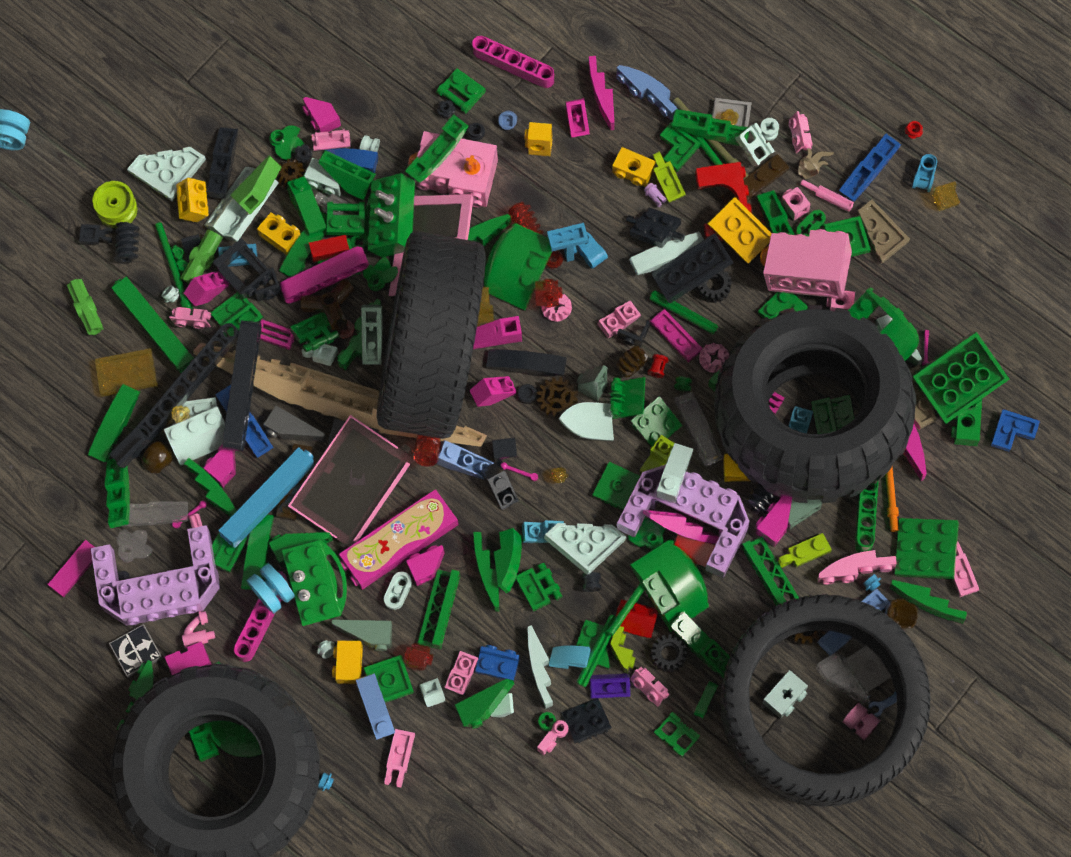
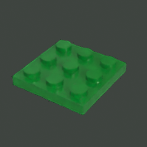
[895,518,959,579]

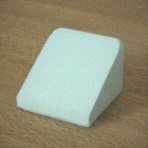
[419,678,445,707]
[491,693,514,717]

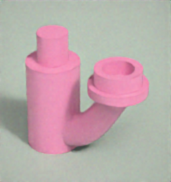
[182,611,215,649]

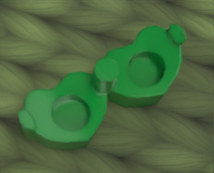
[172,245,188,274]

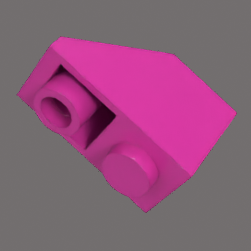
[302,97,341,132]
[184,271,230,306]
[470,376,517,407]
[204,444,236,488]
[406,545,445,586]

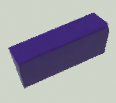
[590,673,630,698]

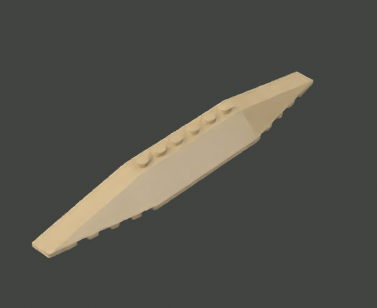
[193,343,487,447]

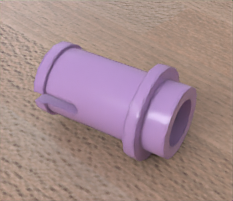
[644,183,667,207]

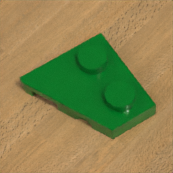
[576,620,610,670]

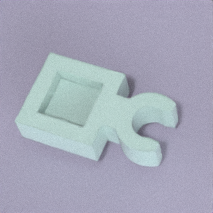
[302,342,338,366]

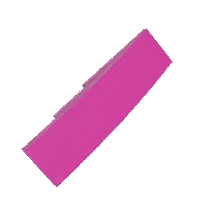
[589,56,614,130]
[903,424,927,481]
[643,510,719,544]

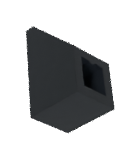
[481,462,519,510]

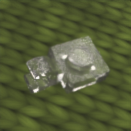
[315,192,348,215]

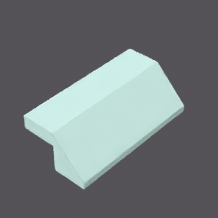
[204,167,278,241]

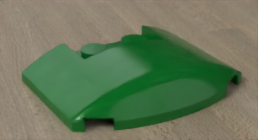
[484,223,552,310]
[630,541,709,632]

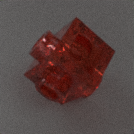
[535,279,563,308]

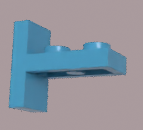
[547,223,589,262]

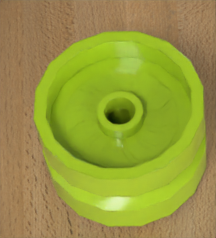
[92,181,138,228]

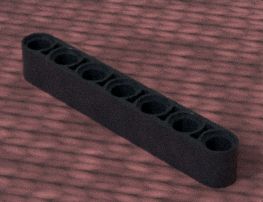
[223,320,262,451]

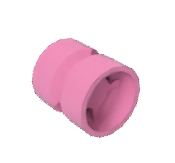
[843,703,881,740]

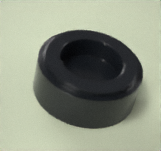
[518,384,537,404]

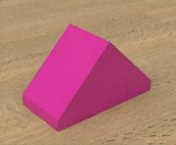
[566,98,590,137]

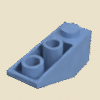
[430,440,494,479]

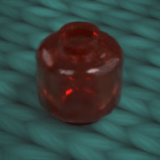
[404,643,434,671]

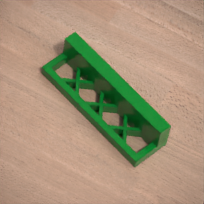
[742,537,799,606]
[418,569,460,650]

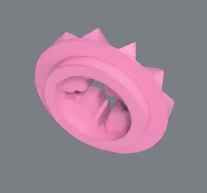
[542,292,572,321]
[699,343,729,373]

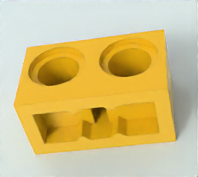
[257,212,300,256]

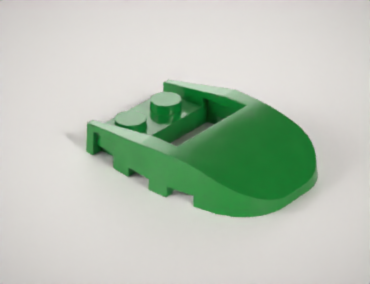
[848,288,919,361]

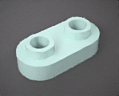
[384,572,412,610]

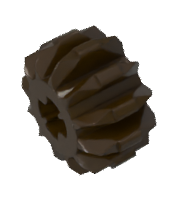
[275,158,306,190]
[616,346,648,378]

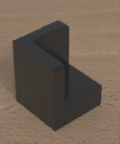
[492,437,517,464]

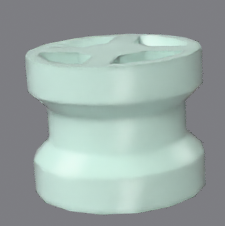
[760,118,779,141]
[360,135,380,152]

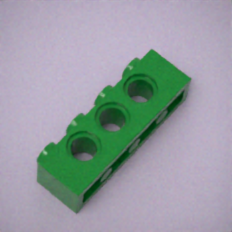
[951,399,982,446]

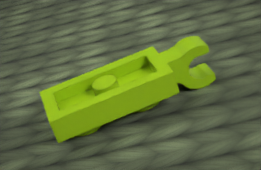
[653,151,686,203]
[778,533,832,568]

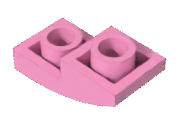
[597,301,641,338]
[445,651,479,695]

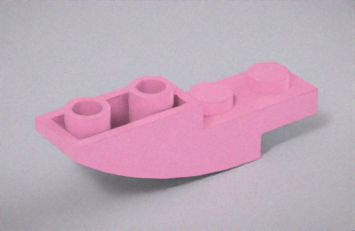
[817,550,897,585]

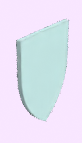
[559,402,614,441]

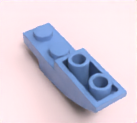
[616,65,677,120]

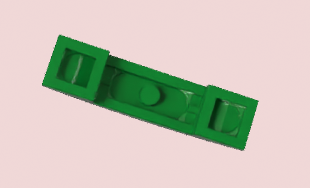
[405,115,468,183]
[279,212,327,278]

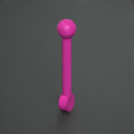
[922,330,929,366]
[500,462,538,481]
[173,501,207,529]

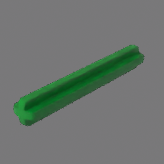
[650,291,718,334]
[577,615,616,687]

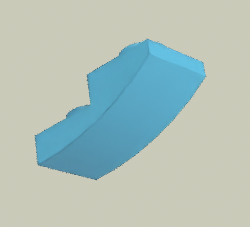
[789,406,813,434]
[522,520,564,543]
[549,646,591,669]

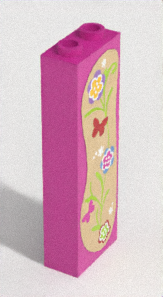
[339,489,458,590]

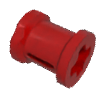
[647,354,669,378]

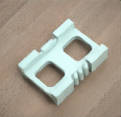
[735,123,775,167]

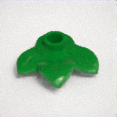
[269,125,304,160]
[363,257,398,292]
[628,517,666,550]

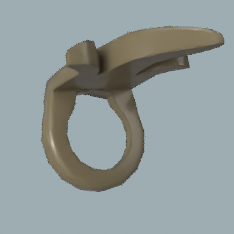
[798,148,834,179]

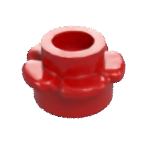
[905,121,923,139]

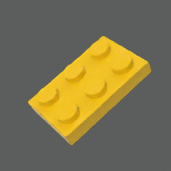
[708,197,772,264]

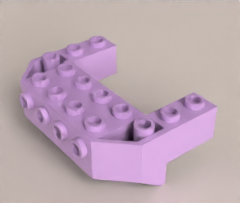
[617,465,749,578]
[91,525,220,626]

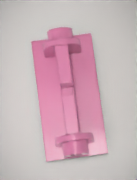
[789,111,813,153]
[312,129,351,151]
[170,307,211,329]
[630,667,670,707]

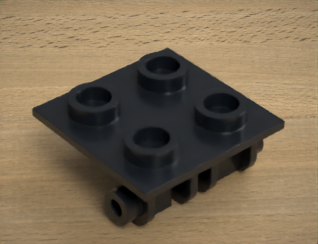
[561,698,612,744]

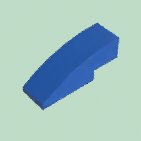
[326,148,378,173]

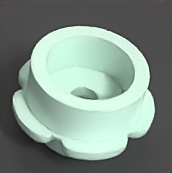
[162,285,179,303]
[317,640,334,659]

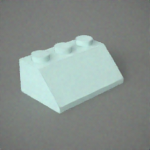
[164,407,225,466]

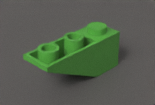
[230,155,281,215]

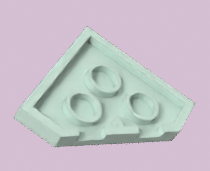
[127,147,206,201]
[544,523,626,575]

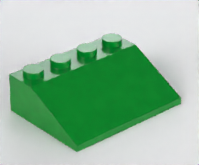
[911,331,1010,424]

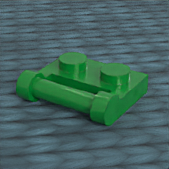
[436,68,486,114]
[327,201,365,235]

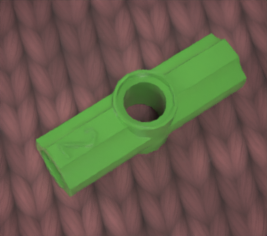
[181,230,223,284]
[67,279,104,335]

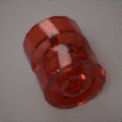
[414,435,441,467]

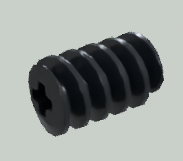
[114,222,140,264]
[744,483,776,515]

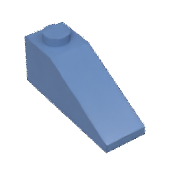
[356,673,395,740]

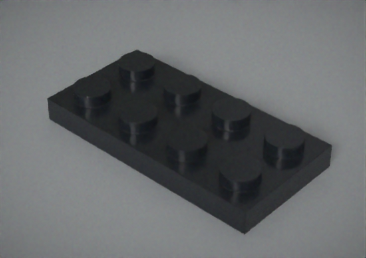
[651,233,734,304]

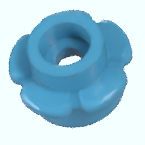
[863,574,881,592]
[318,772,334,791]

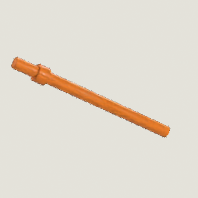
[885,467,899,532]

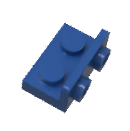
[475,645,519,681]

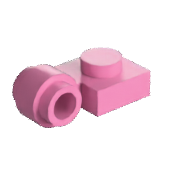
[537,720,568,755]

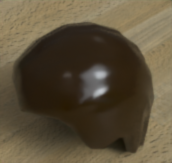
[141,441,173,473]
[885,599,918,629]

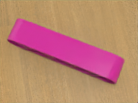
[472,36,554,88]
[279,247,369,303]
[234,571,289,662]

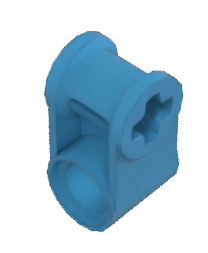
[912,154,937,193]
[576,232,608,269]

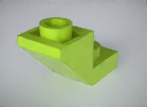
[639,435,674,474]
[611,626,636,673]

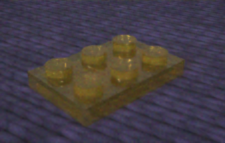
[95,348,158,397]

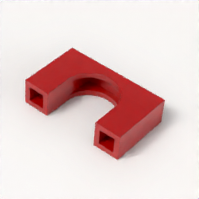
[695,162,752,242]

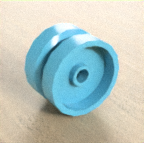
[0,109,30,150]
[246,563,295,614]

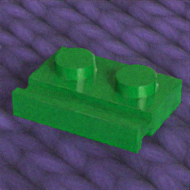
[212,533,248,573]

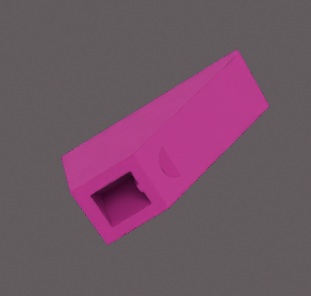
[473,316,522,349]
[755,494,792,547]

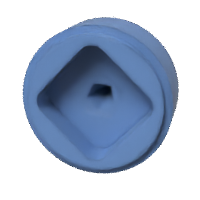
[498,110,517,130]

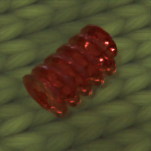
[508,202,544,235]

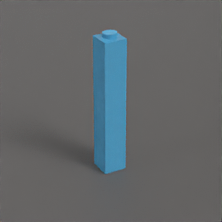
[218,447,314,548]

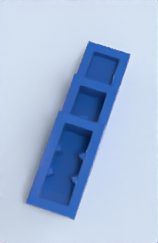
[839,134,901,202]
[215,385,274,458]

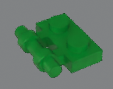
[290,313,339,352]
[515,563,563,612]

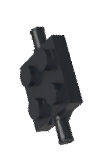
[626,207,685,248]

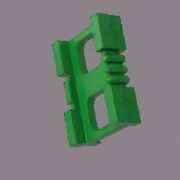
[654,712,700,757]

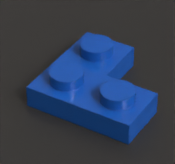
[991,409,1040,452]

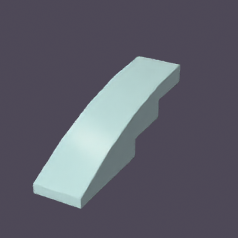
[629,232,704,275]
[528,626,553,709]

